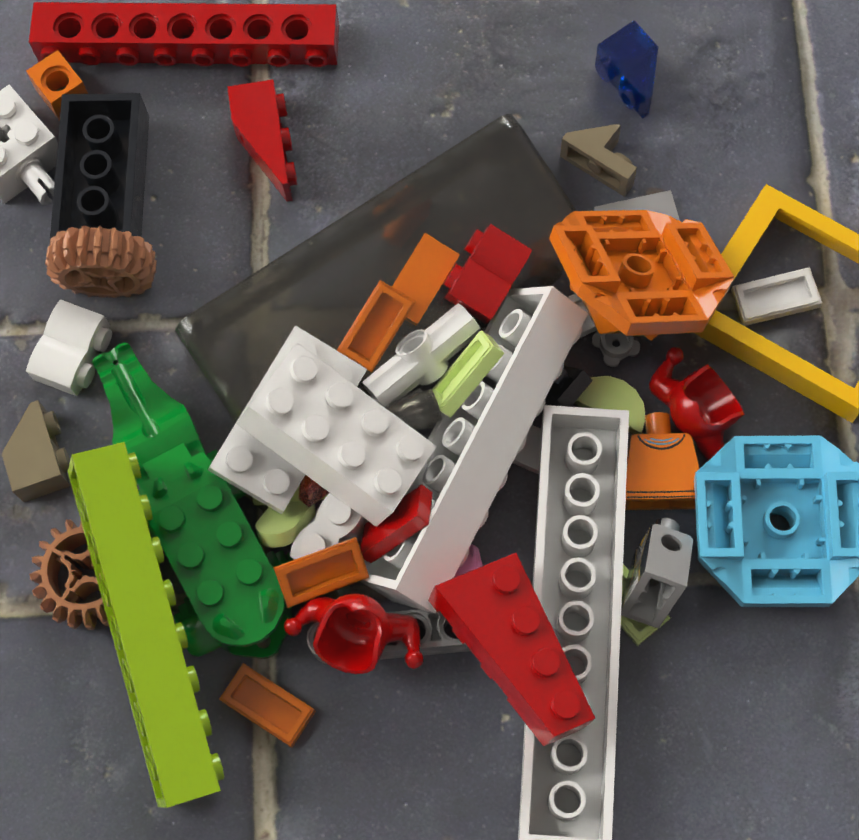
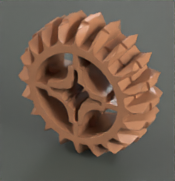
[45,225,157,298]
[29,519,109,630]

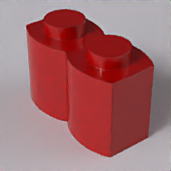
[443,224,533,324]

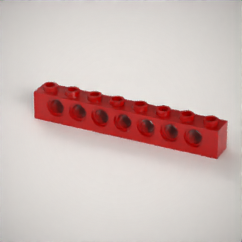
[29,2,340,67]

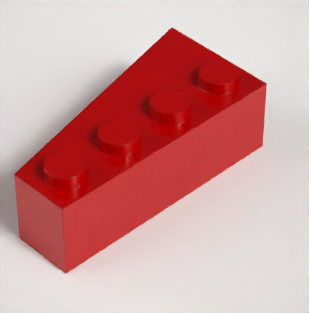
[428,553,596,746]

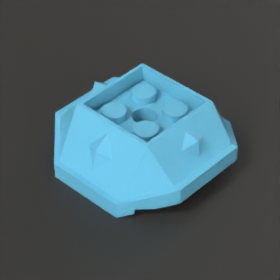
[694,435,859,607]

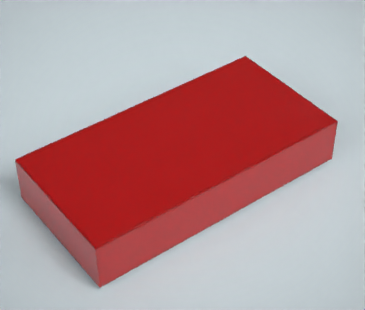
[360,484,433,564]

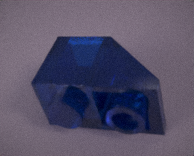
[595,20,658,119]

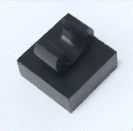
[545,366,593,407]

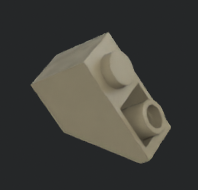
[2,400,71,502]

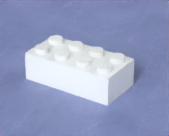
[236,343,437,527]

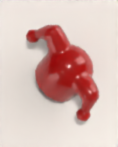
[649,347,745,461]
[284,593,424,674]

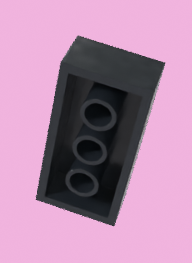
[50,93,149,239]

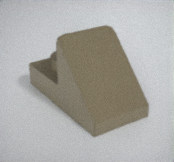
[560,124,637,197]

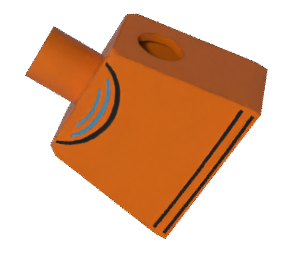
[625,412,700,510]

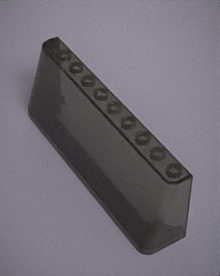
[175,114,577,425]

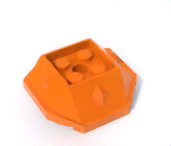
[549,210,734,341]

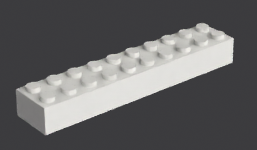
[518,405,629,840]

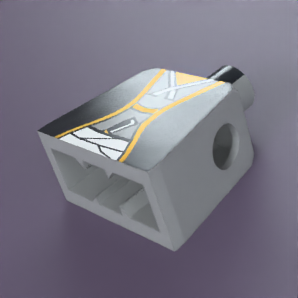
[621,518,693,629]

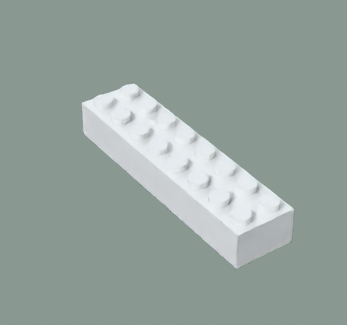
[360,286,588,614]

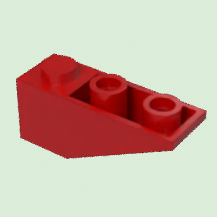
[227,79,298,201]

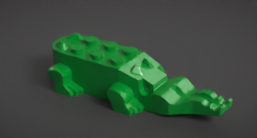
[92,342,296,659]

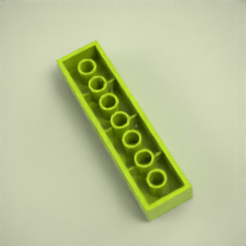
[68,442,224,808]

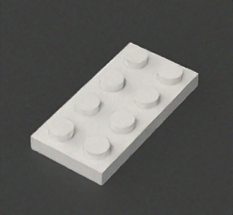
[208,325,367,514]

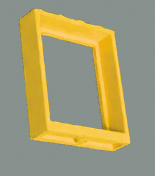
[695,184,859,423]

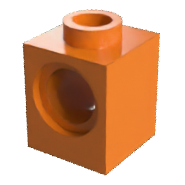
[26,50,88,121]

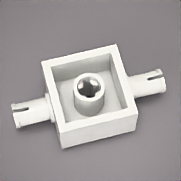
[0,85,58,205]

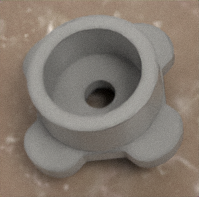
[592,331,640,367]

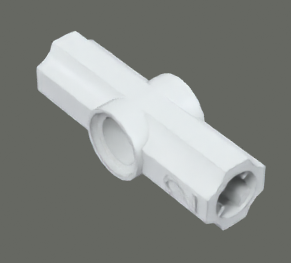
[362,303,480,410]

